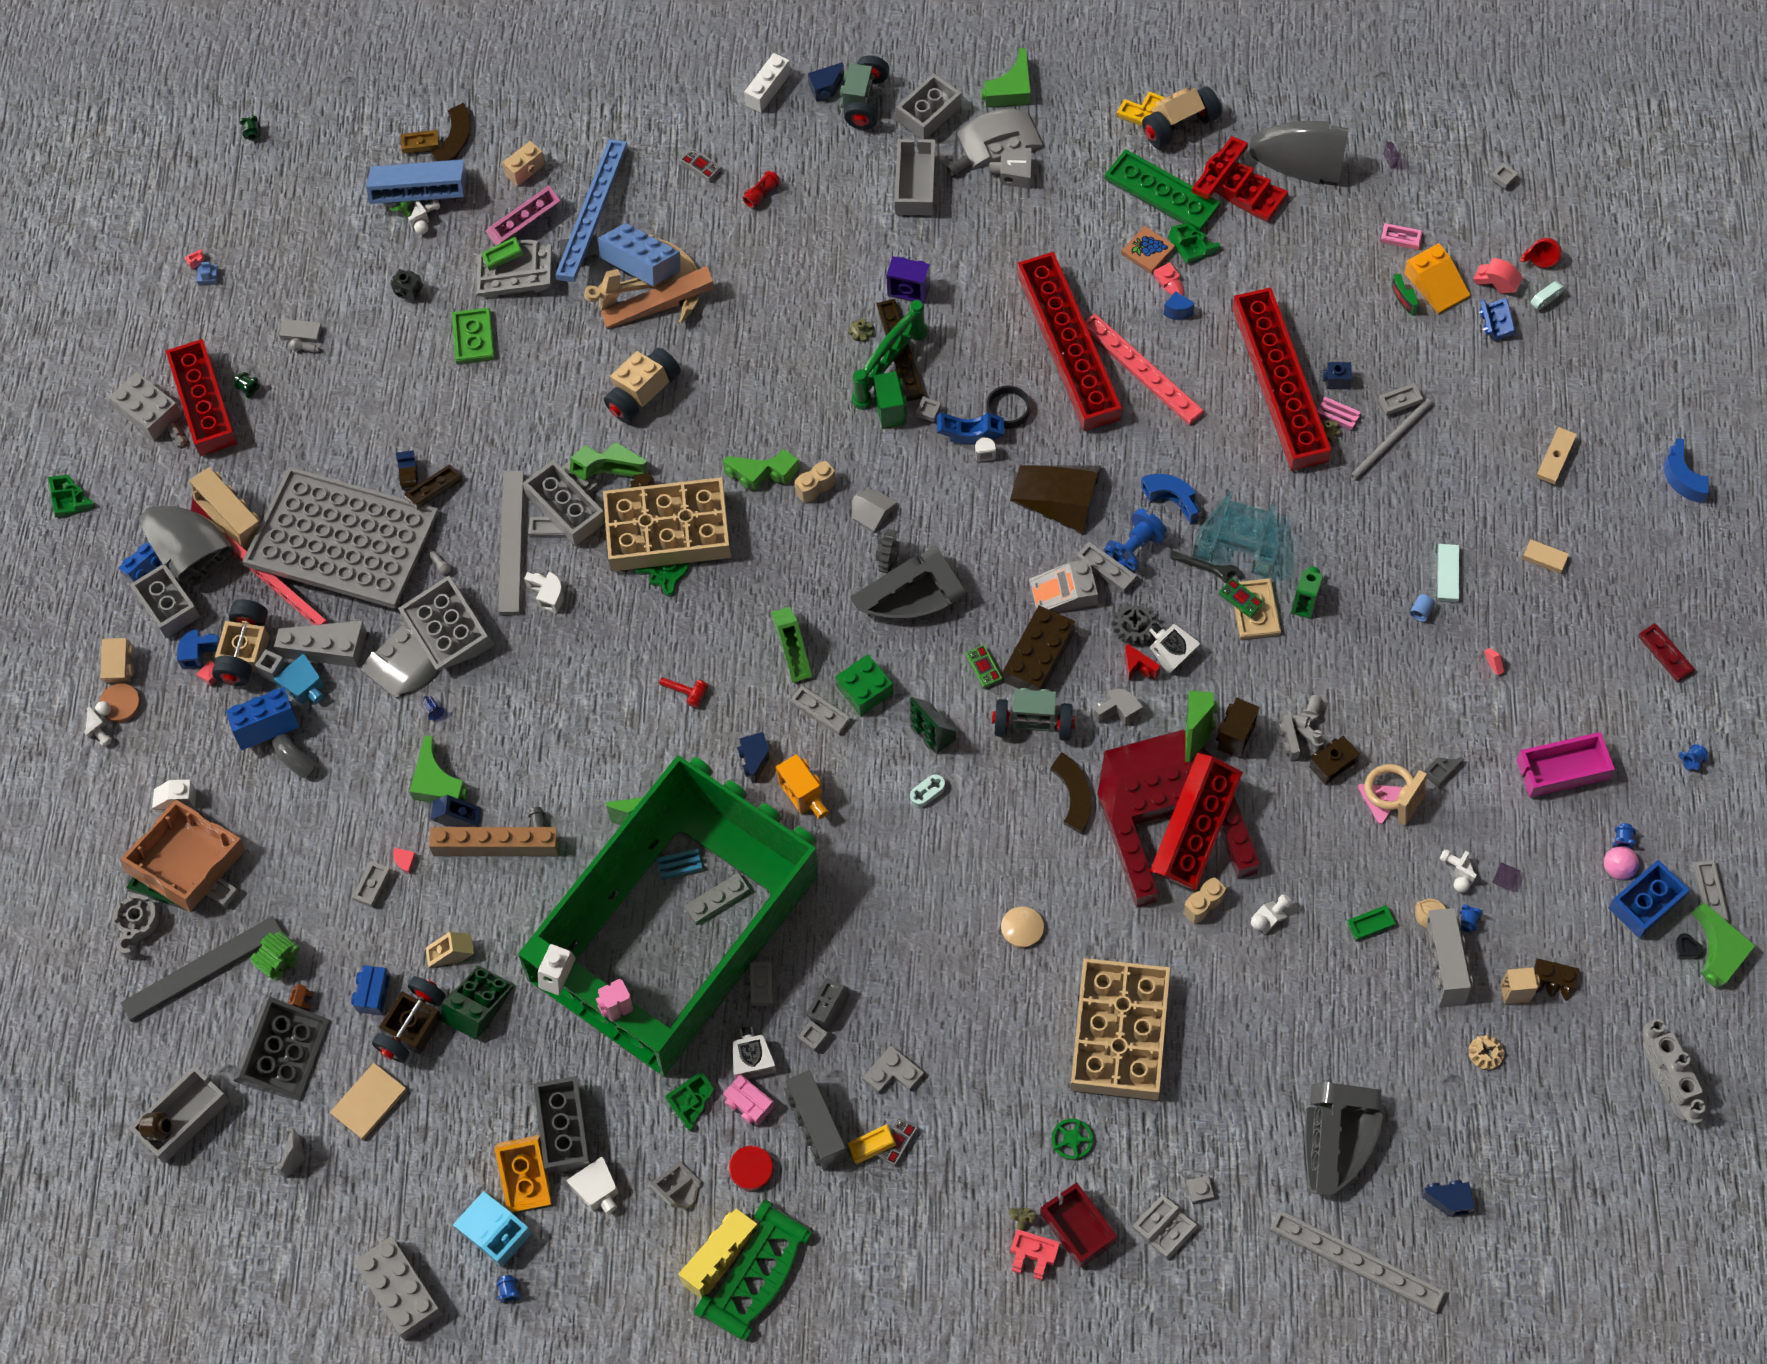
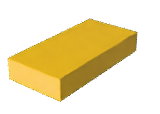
[847,1124,896,1164]

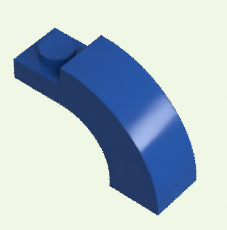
[937,412,1004,444]
[1663,439,1708,503]
[1141,474,1199,524]

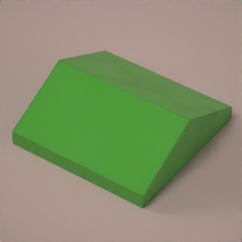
[606,797,643,825]

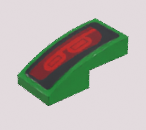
[1391,274,1418,316]

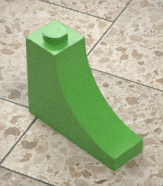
[981,48,1031,107]
[770,607,812,682]
[409,735,468,803]
[1691,902,1755,988]

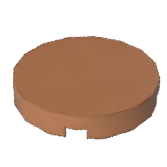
[99,684,141,723]

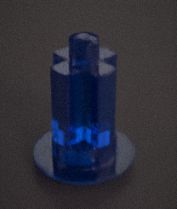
[423,696,445,720]

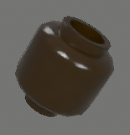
[139,1112,173,1141]

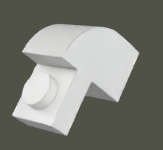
[524,572,564,614]

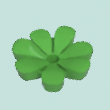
[390,201,413,218]

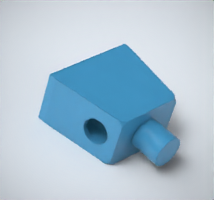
[273,654,324,704]

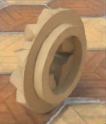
[1469,1035,1505,1070]

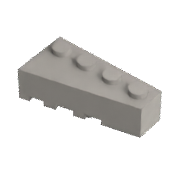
[274,621,367,667]
[1426,908,1473,1007]

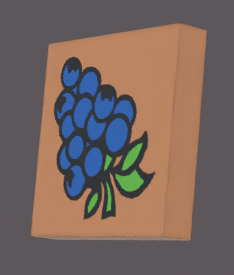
[1121,226,1175,274]

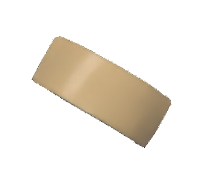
[1415,898,1447,928]

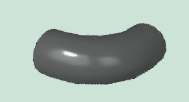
[272,732,315,778]

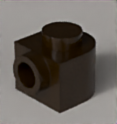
[630,473,655,488]

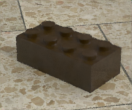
[1003,605,1076,691]

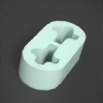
[1530,281,1565,310]
[910,774,945,808]

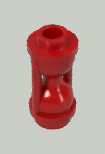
[742,171,780,208]

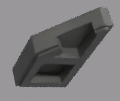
[1423,758,1464,788]

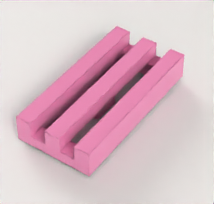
[1381,223,1422,250]
[1317,397,1361,430]

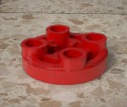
[729,1146,774,1192]

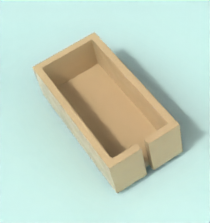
[189,467,260,551]

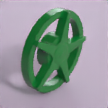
[1051,1119,1093,1160]

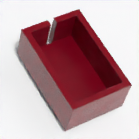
[1040,1182,1117,1268]

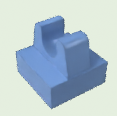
[197,262,219,285]

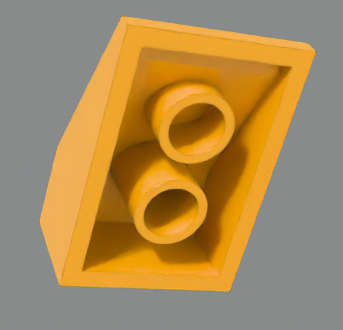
[1404,243,1470,314]
[494,1135,552,1212]

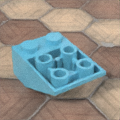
[453,1191,532,1268]

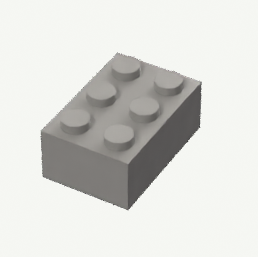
[896,73,961,139]
[108,372,182,441]
[130,564,200,638]

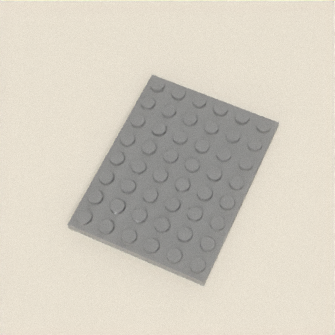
[242,467,438,609]

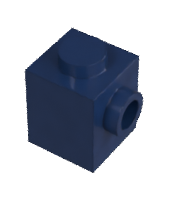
[1322,362,1352,389]

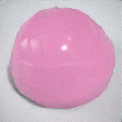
[1604,846,1640,880]

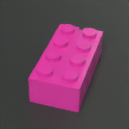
[1516,732,1615,798]

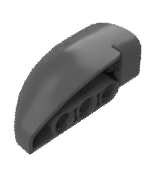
[1249,121,1349,184]
[138,506,233,586]
[850,545,967,619]
[1305,1082,1383,1195]

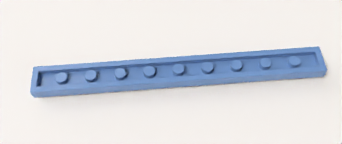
[555,139,628,282]

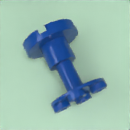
[1104,508,1167,571]

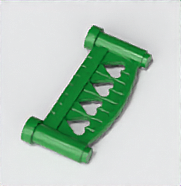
[852,300,927,410]
[693,1199,812,1341]

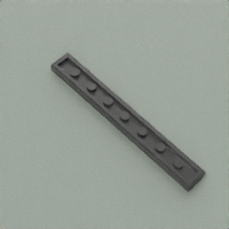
[120,916,283,1022]

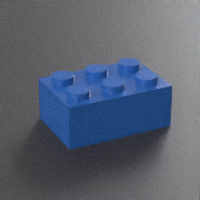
[226,687,300,751]
[1608,860,1690,939]

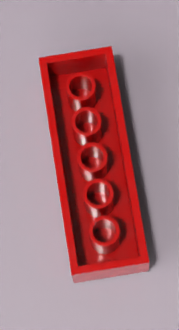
[166,339,238,456]
[1150,753,1243,890]

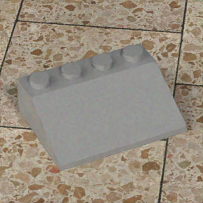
[398,575,495,671]

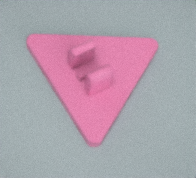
[1358,784,1403,824]

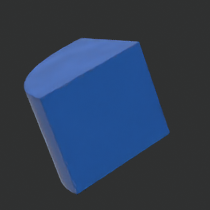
[1163,291,1195,320]

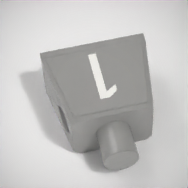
[989,148,1031,189]

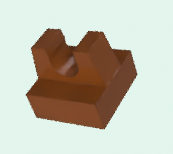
[288,984,314,1011]

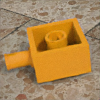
[776,754,829,820]

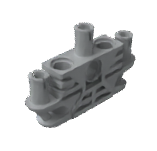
[1643,1019,1706,1123]

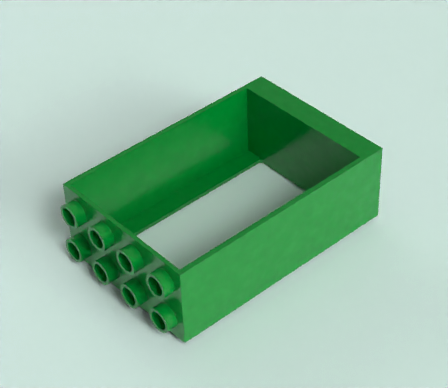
[518,755,818,1077]

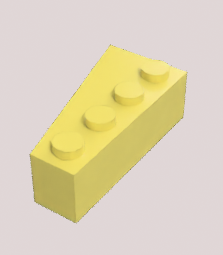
[678,1208,758,1299]

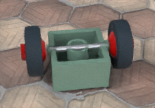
[840,55,890,130]
[992,688,1075,741]

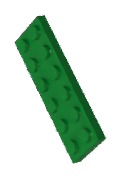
[1104,149,1221,231]

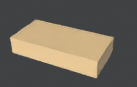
[1522,539,1569,574]

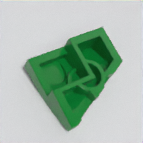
[1168,223,1221,264]
[48,475,93,518]
[664,1071,714,1131]

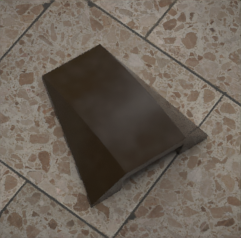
[1010,465,1102,535]

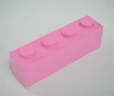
[485,185,560,245]

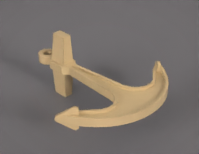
[584,234,700,324]

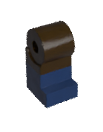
[396,450,419,490]

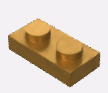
[400,130,440,154]

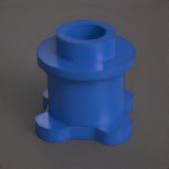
[1679,744,1708,770]
[1612,823,1636,850]
[1460,904,1483,933]
[496,1275,522,1303]

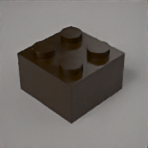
[1216,697,1260,758]

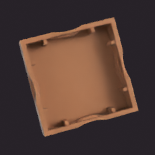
[120,799,245,912]

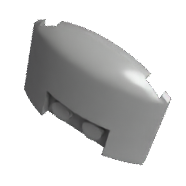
[957,109,1043,169]
[476,240,552,298]
[361,620,438,699]

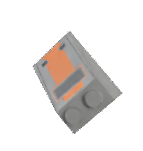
[1029,559,1098,613]

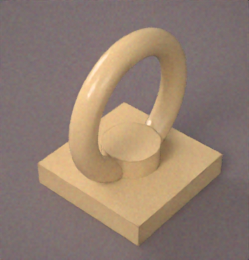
[1364,764,1427,826]

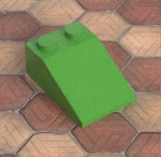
[1185,691,1218,762]

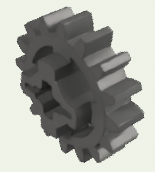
[875,529,900,573]
[1112,601,1157,645]

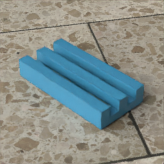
[657,848,703,880]

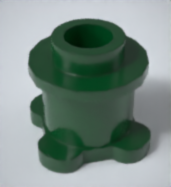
[239,115,261,140]
[234,372,260,398]

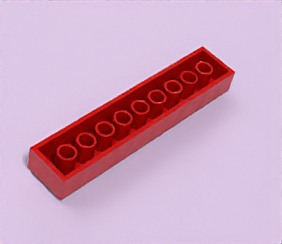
[1017,252,1122,431]
[1232,287,1331,471]

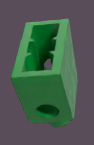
[1291,567,1323,619]

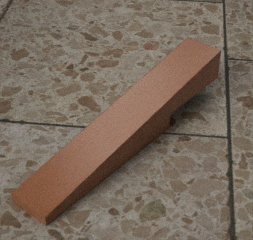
[601,266,715,329]

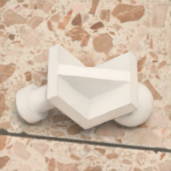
[408,199,440,235]
[84,701,112,746]
[1440,849,1477,893]
[1251,894,1291,934]

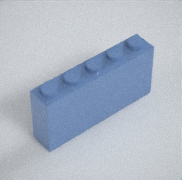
[366,160,467,204]

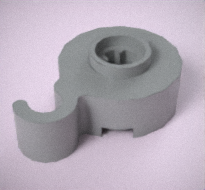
[113,894,160,959]

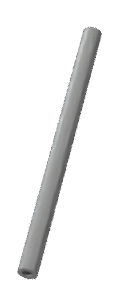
[1350,398,1433,480]

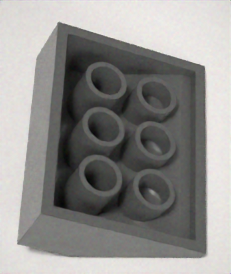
[233,996,329,1101]

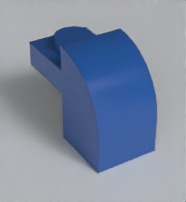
[177,629,220,669]

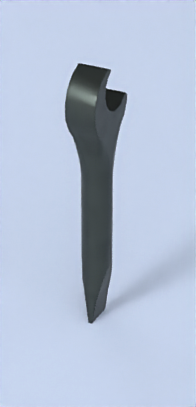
[1169,551,1241,583]

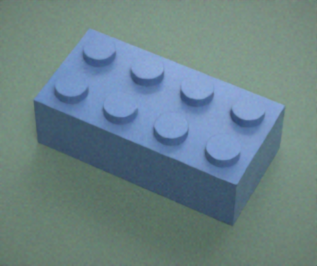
[598,223,680,286]

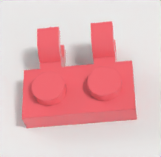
[1010,1229,1060,1281]

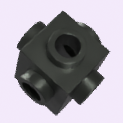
[391,269,423,301]

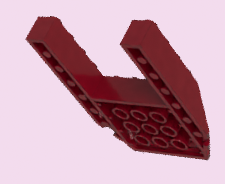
[1097,729,1260,907]

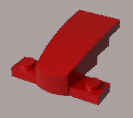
[1192,136,1288,222]

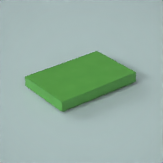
[452,307,495,364]

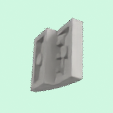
[1132,1195,1198,1260]

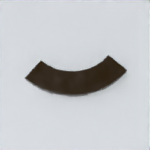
[431,102,471,162]
[1050,752,1091,835]

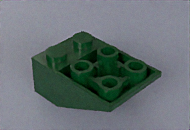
[909,697,956,754]
[440,965,514,1040]

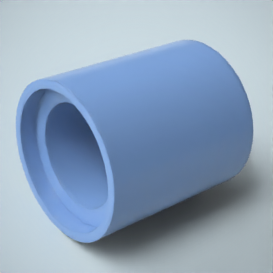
[1410,594,1435,622]

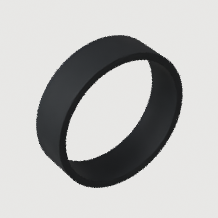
[987,385,1030,429]

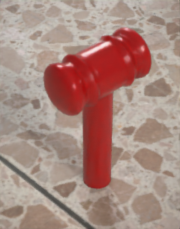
[659,677,709,708]

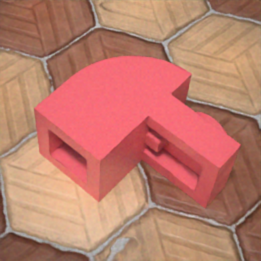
[1473,258,1523,293]

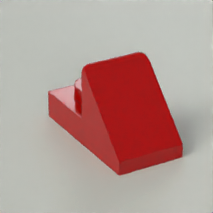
[1124,643,1161,680]

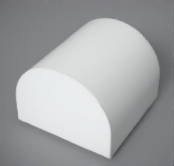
[975,438,996,462]

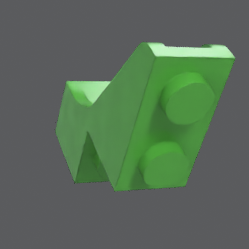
[569,442,647,481]
[722,449,800,492]

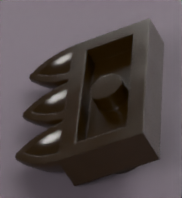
[1534,958,1580,1001]

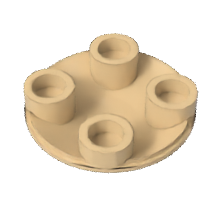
[1001,906,1044,949]

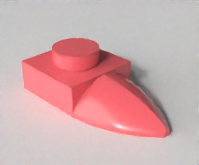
[1153,262,1184,296]

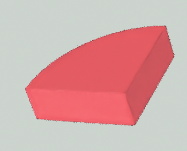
[185,249,205,270]
[1484,648,1504,675]
[393,848,416,874]

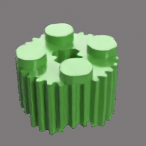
[250,931,300,981]

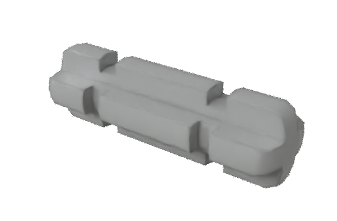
[166,422,187,447]

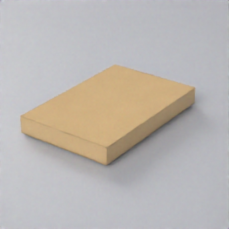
[1234,578,1281,640]
[330,1063,407,1140]

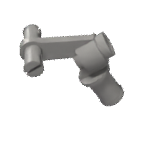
[1292,695,1325,752]

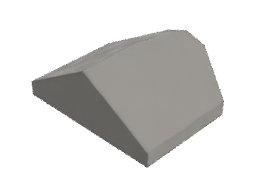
[852,489,897,533]
[277,1127,306,1178]
[649,1161,701,1209]

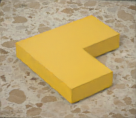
[1116,92,1165,126]

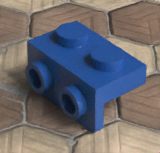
[1479,298,1517,341]
[118,542,162,582]

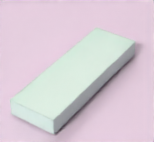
[1437,544,1459,602]

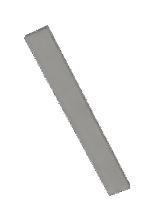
[499,471,524,615]
[1269,1210,1445,1313]

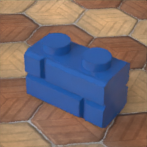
[351,965,391,1015]

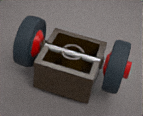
[372,976,446,1063]

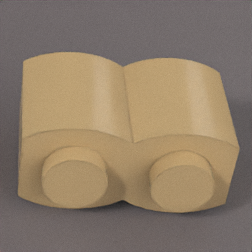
[794,461,836,503]
[1183,878,1226,924]

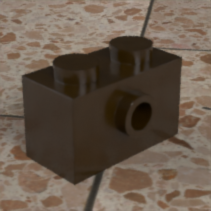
[1309,736,1360,785]

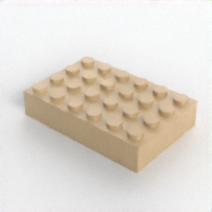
[603,477,731,572]
[1070,958,1170,1100]

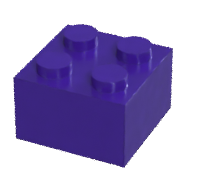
[886,256,930,304]

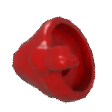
[1519,238,1562,268]

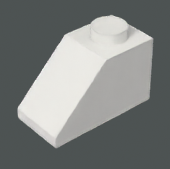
[152,779,196,810]

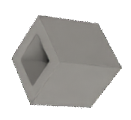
[255,649,287,683]

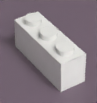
[744,53,791,113]

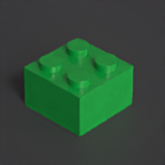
[873,371,908,429]
[835,654,893,716]

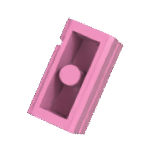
[596,979,633,1021]
[723,1074,775,1126]

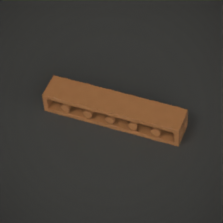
[429,827,560,856]

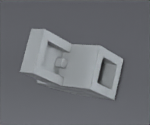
[1094,689,1143,725]

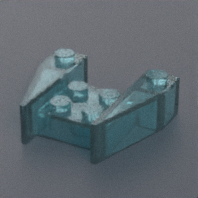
[1192,491,1278,578]

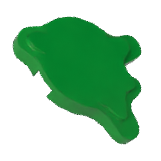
[634,563,689,596]

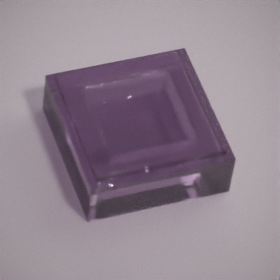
[1383,141,1400,169]
[1492,862,1521,891]

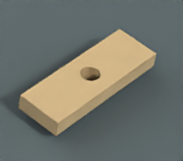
[1536,427,1577,485]

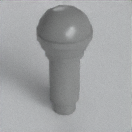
[290,338,320,352]
[429,551,451,575]

